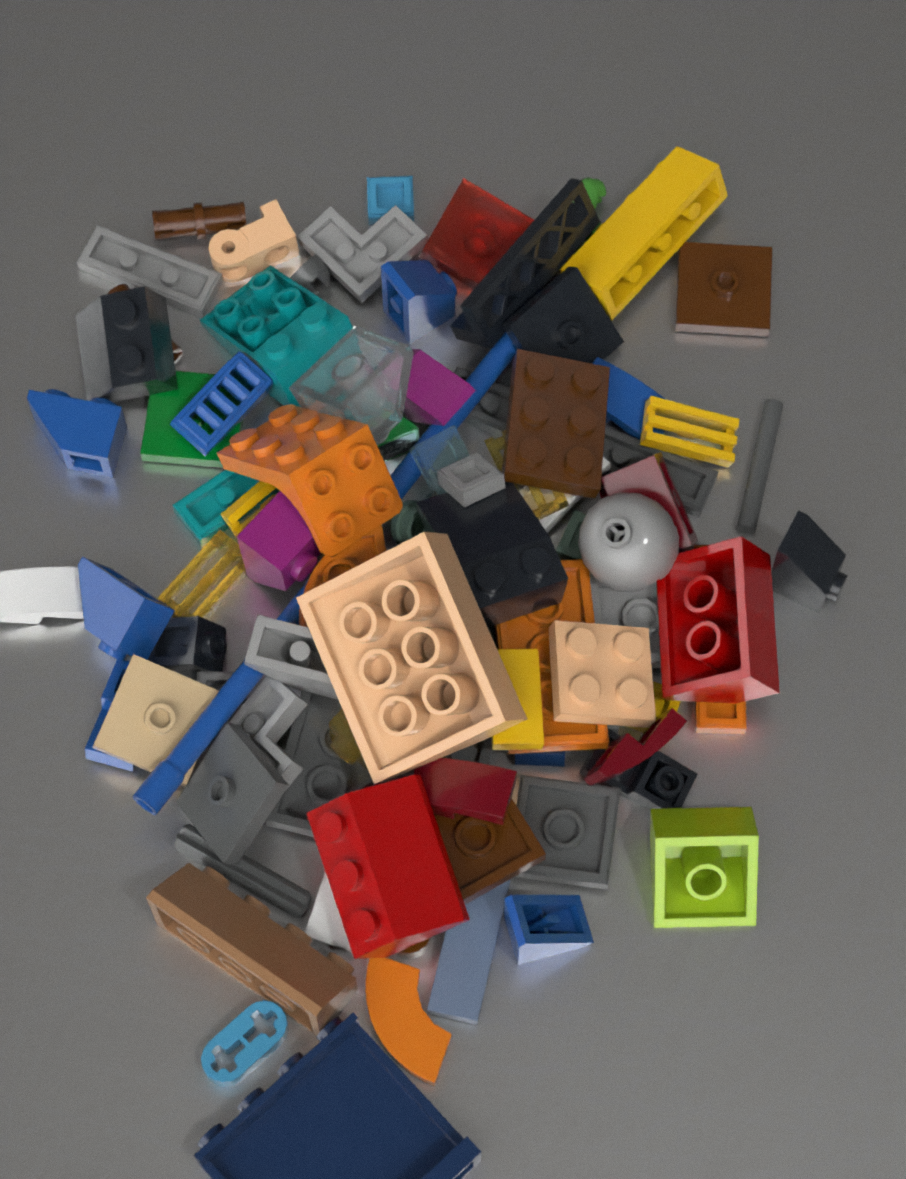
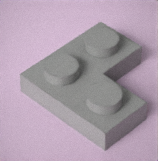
[297,205,429,303]
[207,676,308,790]

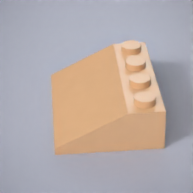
[296,532,527,784]

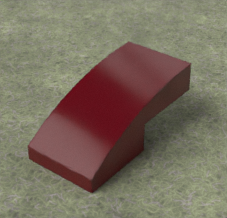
[583,708,687,786]
[413,758,517,825]

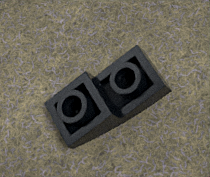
[579,728,698,809]

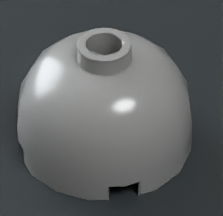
[578,492,679,592]

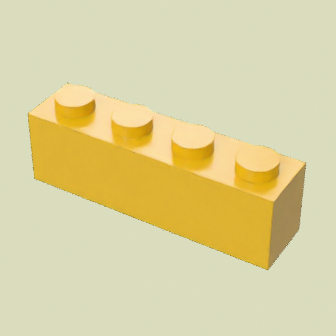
[560,146,728,321]

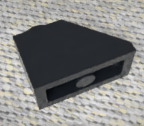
[772,510,848,613]

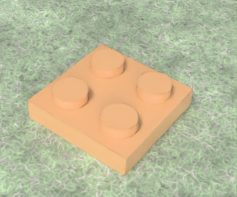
[548,620,656,728]

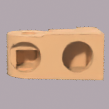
[208,199,299,283]

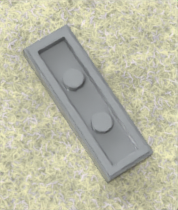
[77,225,223,318]

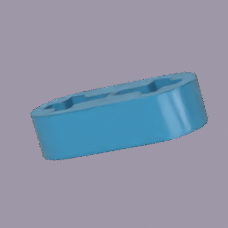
[201,1000,289,1087]

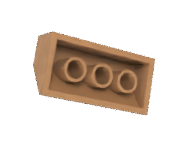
[146,863,358,1036]

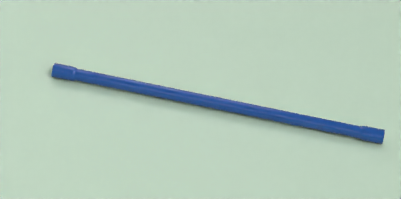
[132,332,517,815]

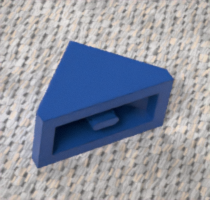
[504,894,594,965]

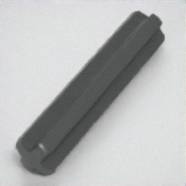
[174,824,312,918]

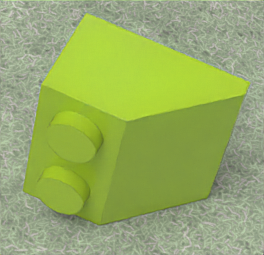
[650,807,759,928]

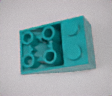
[200,265,367,408]

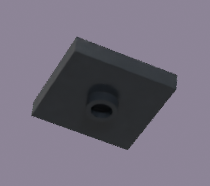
[502,266,624,363]

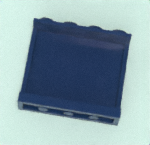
[194,1012,482,1179]

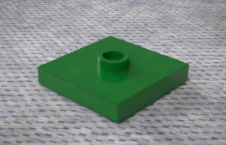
[140,371,243,468]

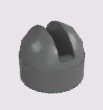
[290,254,330,295]

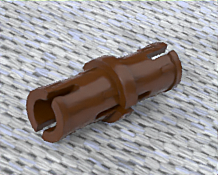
[152,202,247,240]

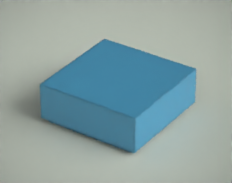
[367,176,414,225]

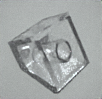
[289,325,414,445]

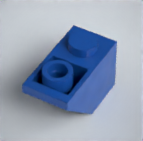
[27,389,127,478]

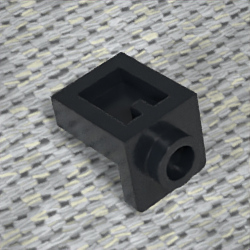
[147,616,227,672]

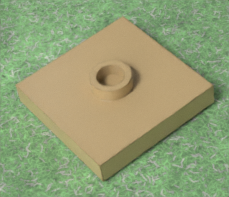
[93,654,219,787]

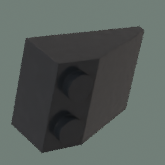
[415,482,568,627]

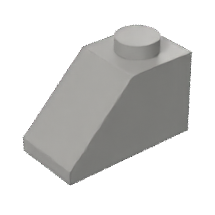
[244,615,339,700]

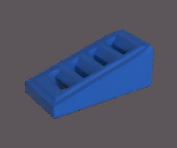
[170,351,273,457]

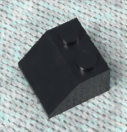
[75,286,178,403]

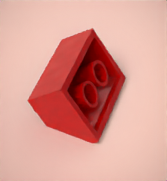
[657,536,780,704]
[306,774,470,959]

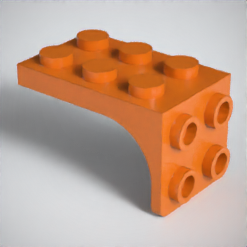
[217,404,403,556]

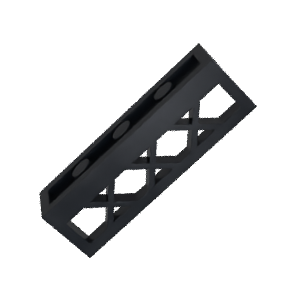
[450,178,600,349]

